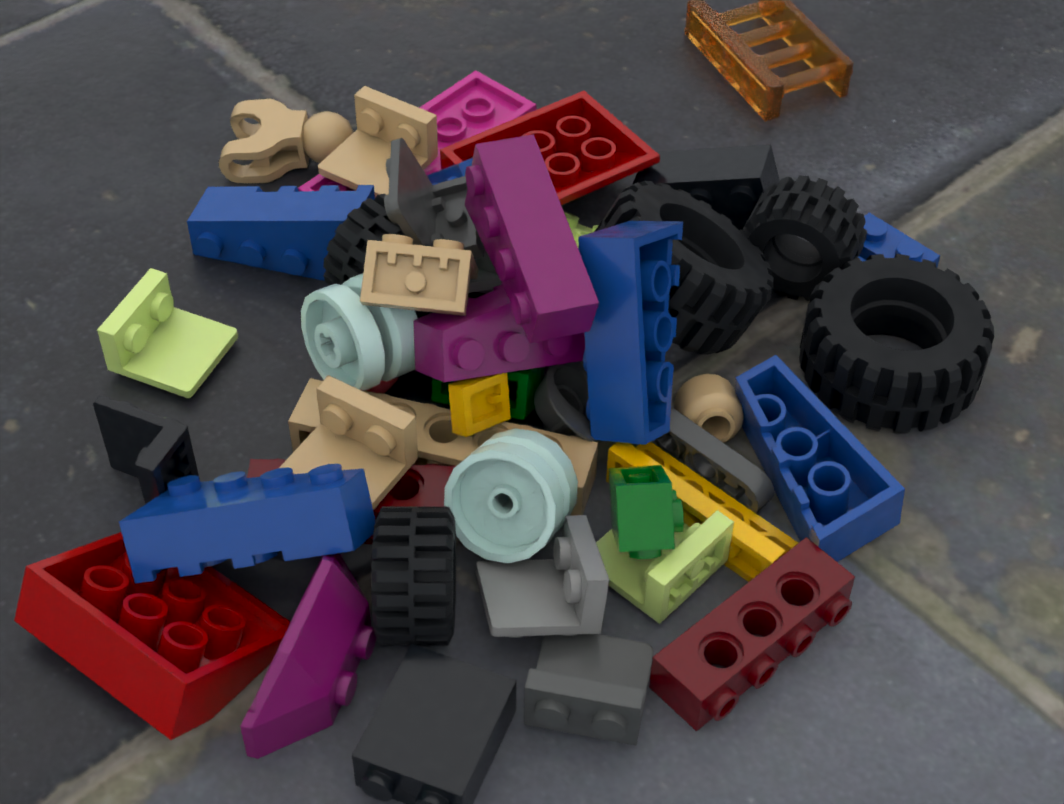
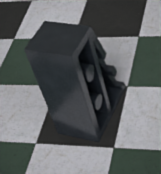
[632,144,780,230]

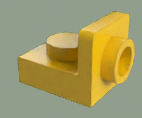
[448,373,511,437]

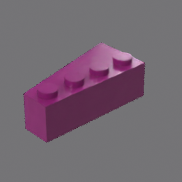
[465,134,599,343]
[413,284,585,382]

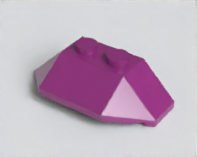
[240,553,376,759]

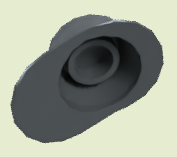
[533,361,603,443]

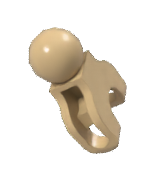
[219,99,354,183]

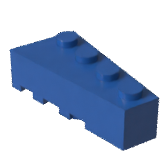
[187,185,375,281]
[578,221,683,445]
[735,355,905,562]
[119,464,375,584]

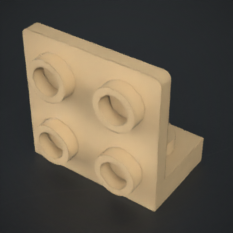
[318,86,438,198]
[360,234,478,316]
[279,375,418,510]

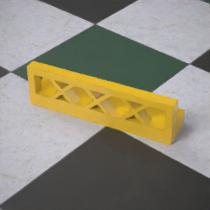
[606,442,799,582]

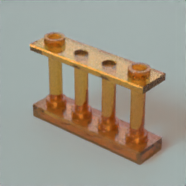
[685,0,853,121]

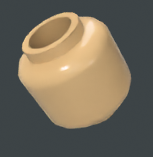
[674,374,744,443]

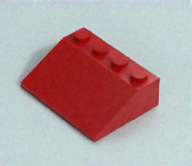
[440,91,660,205]
[14,532,290,740]

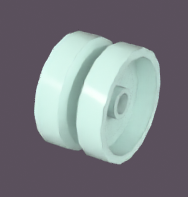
[301,273,418,391]
[444,428,578,563]

